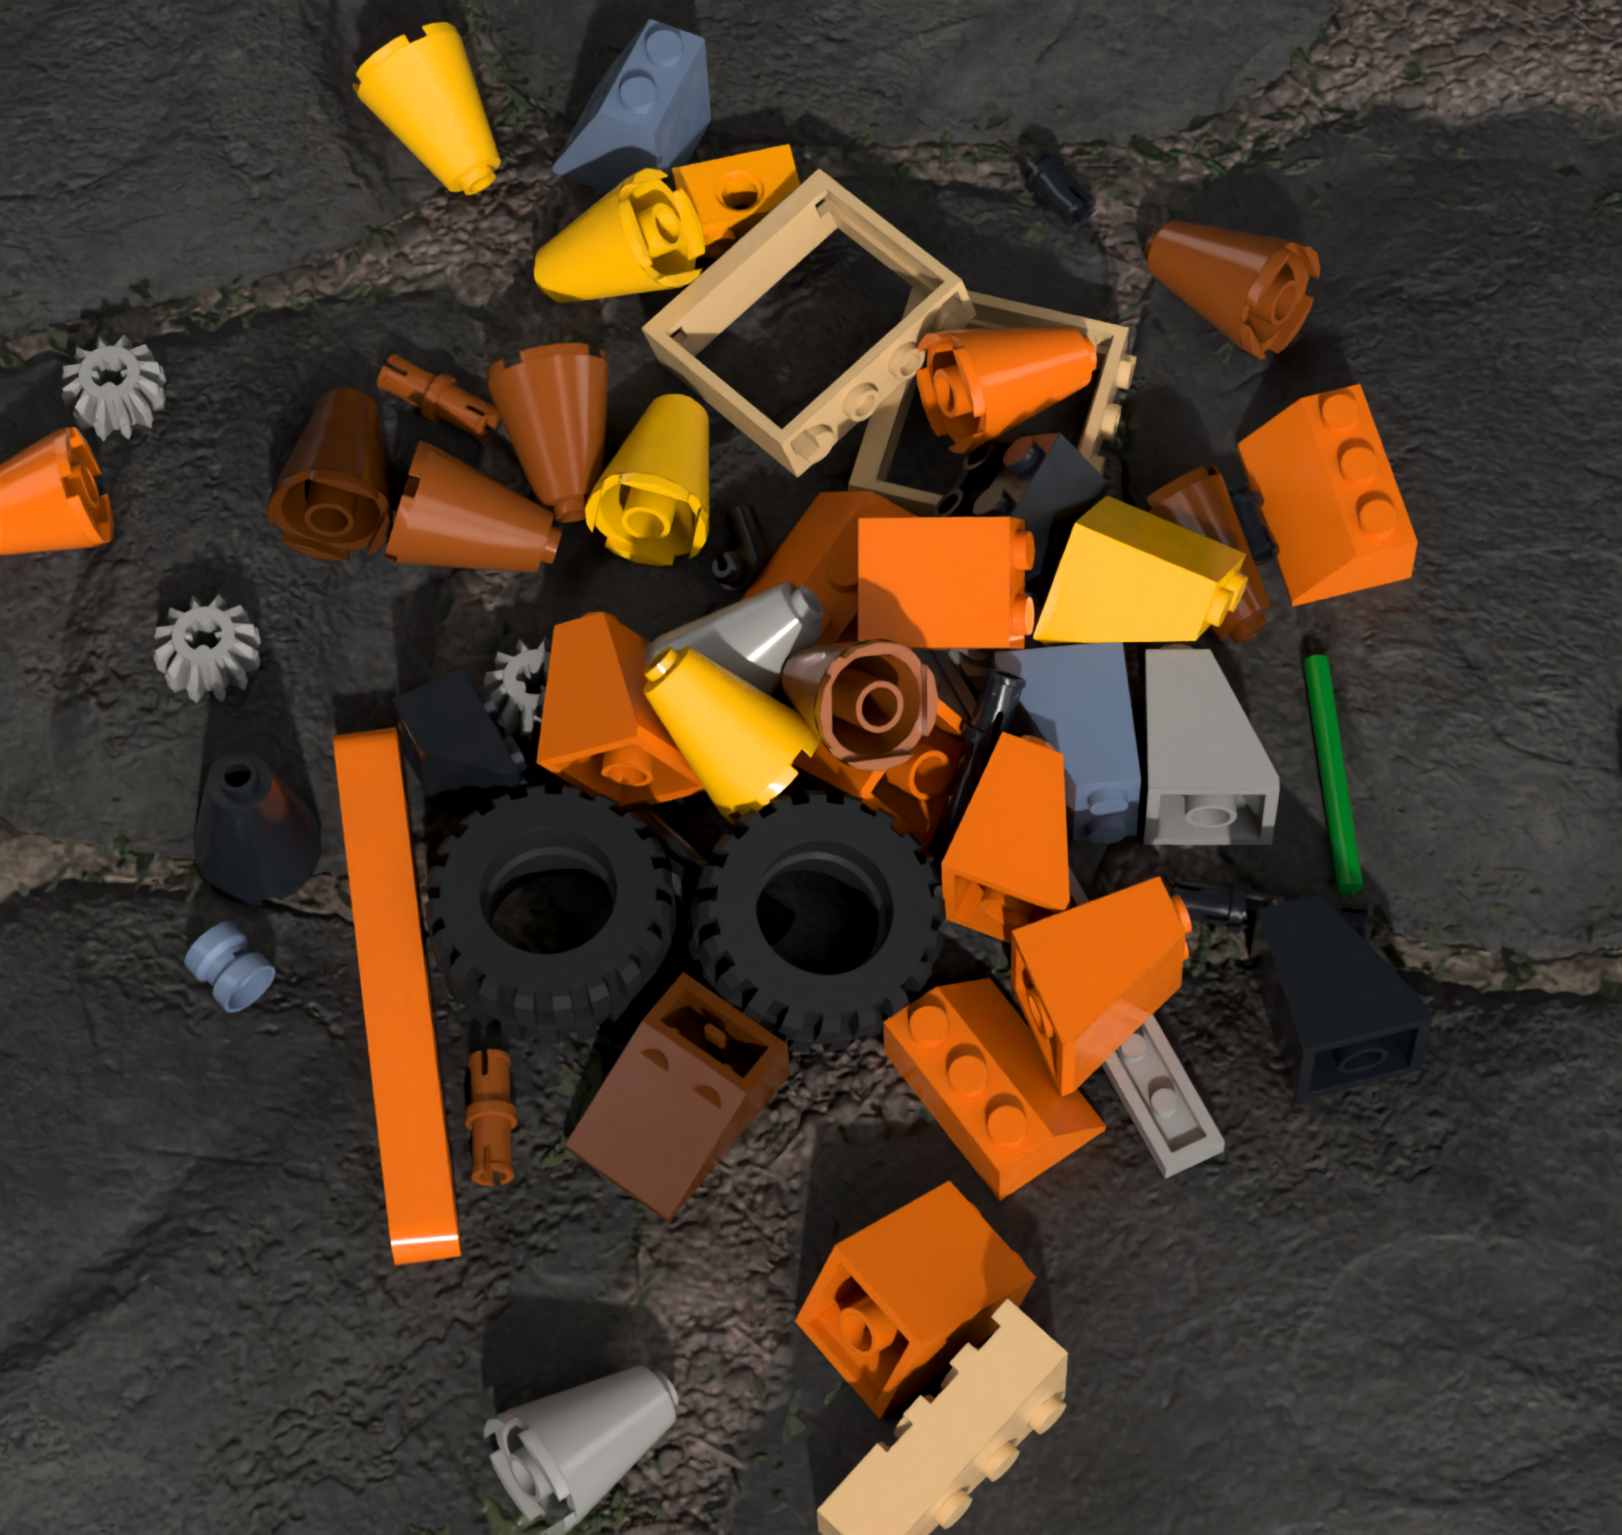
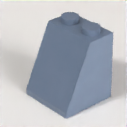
[553,19,711,193]
[994,642,1141,844]

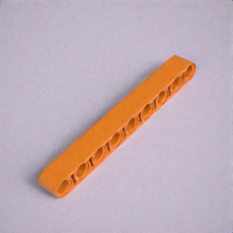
[333,726,462,1266]

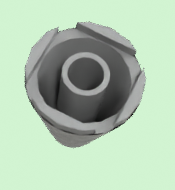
[645,582,825,696]
[483,1365,678,1535]

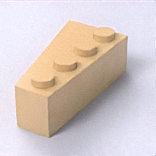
[817,1298,1068,1535]

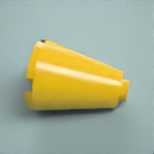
[353,22,501,195]
[534,168,705,303]
[585,394,710,566]
[643,646,820,824]

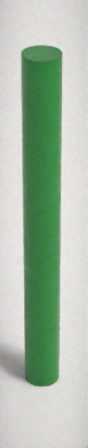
[1303,655,1363,894]

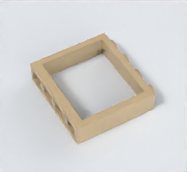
[641,168,977,478]
[848,287,1137,565]

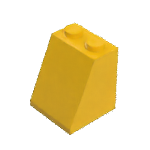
[1033,495,1248,643]

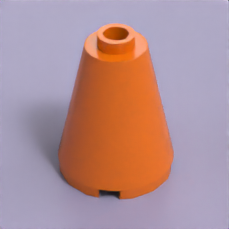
[916,326,1097,453]
[0,427,114,556]

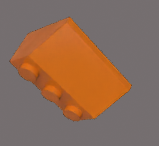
[1237,384,1418,607]
[740,491,918,646]
[883,978,1106,1202]

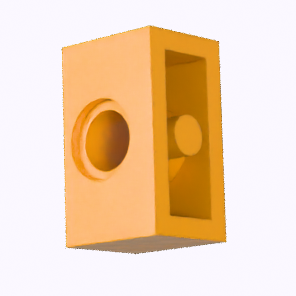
[671,144,800,259]

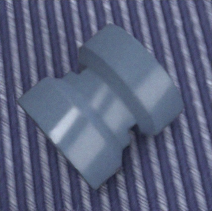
[184,921,276,1013]

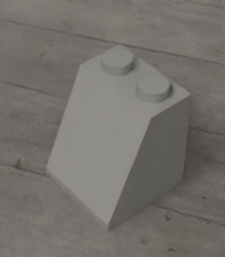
[1141,644,1280,845]

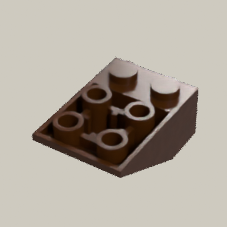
[565,972,790,1223]

